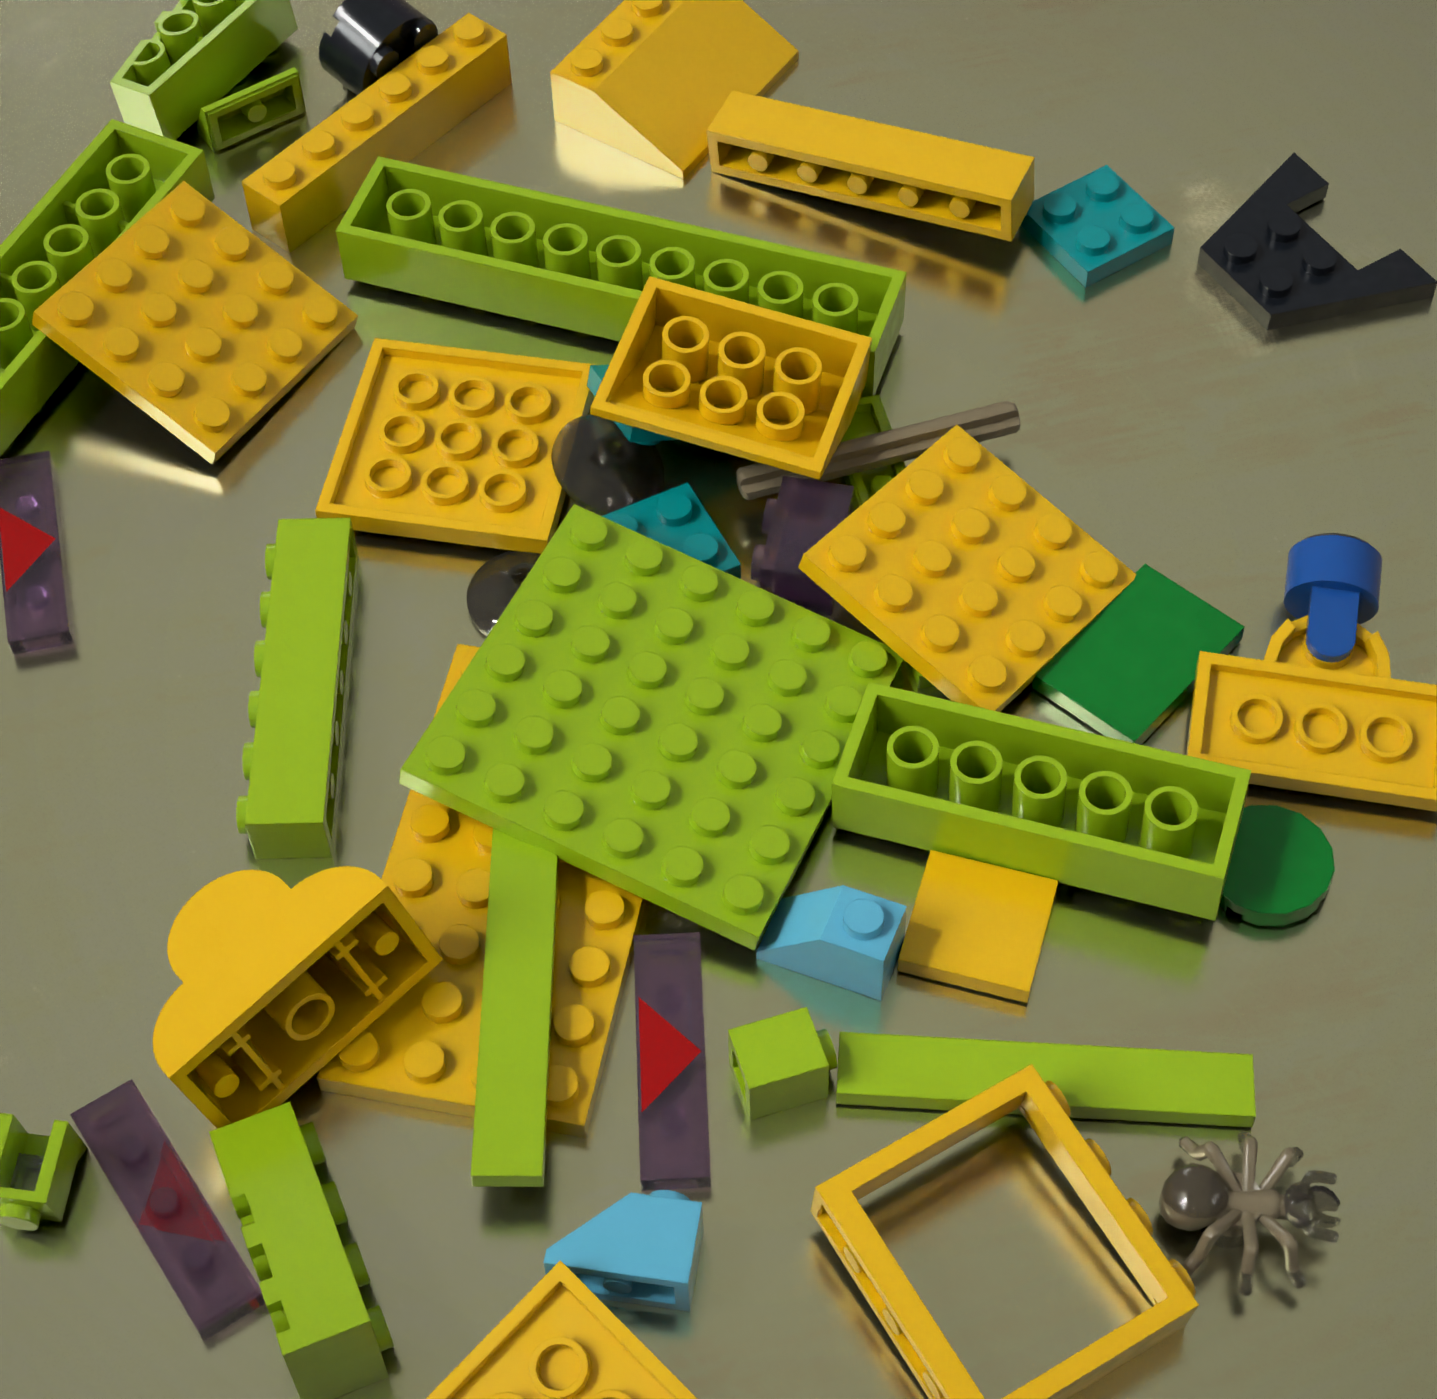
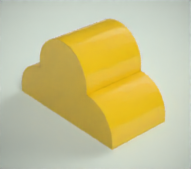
[152,866,443,1129]

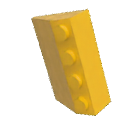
[550,0,799,179]
[590,276,872,480]

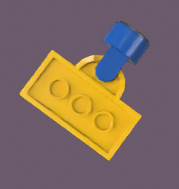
[1186,533,1437,812]

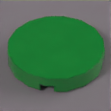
[1220,805,1335,926]

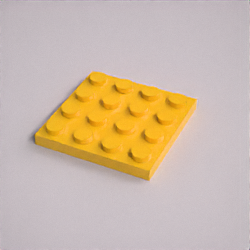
[32,181,358,465]
[315,338,596,554]
[798,425,1136,712]

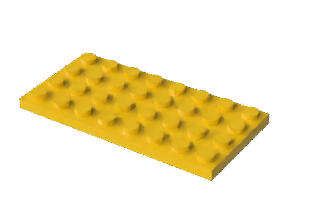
[317,644,647,1138]

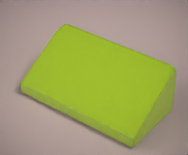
[197,67,306,152]

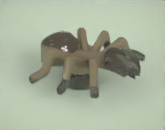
[1159,1131,1340,1296]

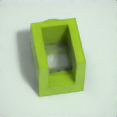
[0,1113,88,1230]

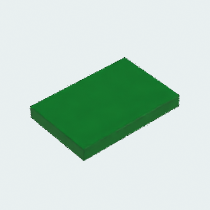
[1032,564,1245,745]

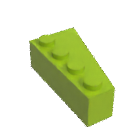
[110,0,298,140]
[209,1102,394,1399]

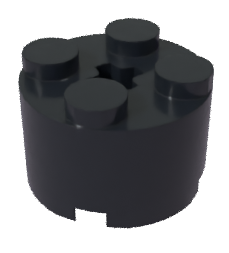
[319,0,438,96]

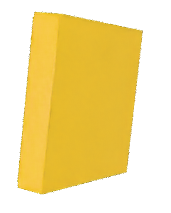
[897,850,1058,1003]

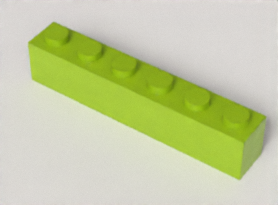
[236,518,358,859]

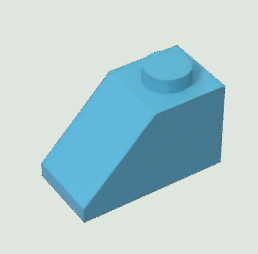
[756,885,907,1001]
[543,1190,704,1312]

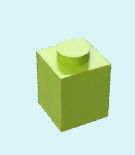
[728,1007,837,1120]

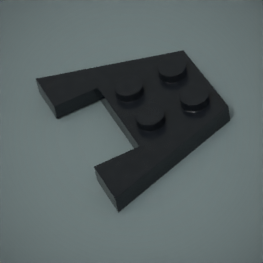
[1198,152,1437,330]

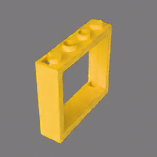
[810,1064,1199,1399]

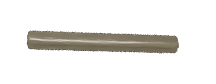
[736,401,1020,500]

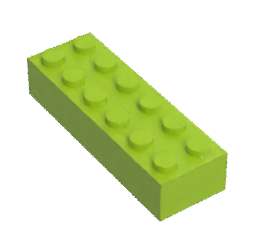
[831,682,1251,921]

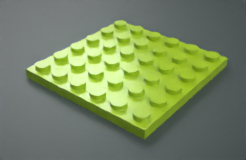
[399,504,904,951]

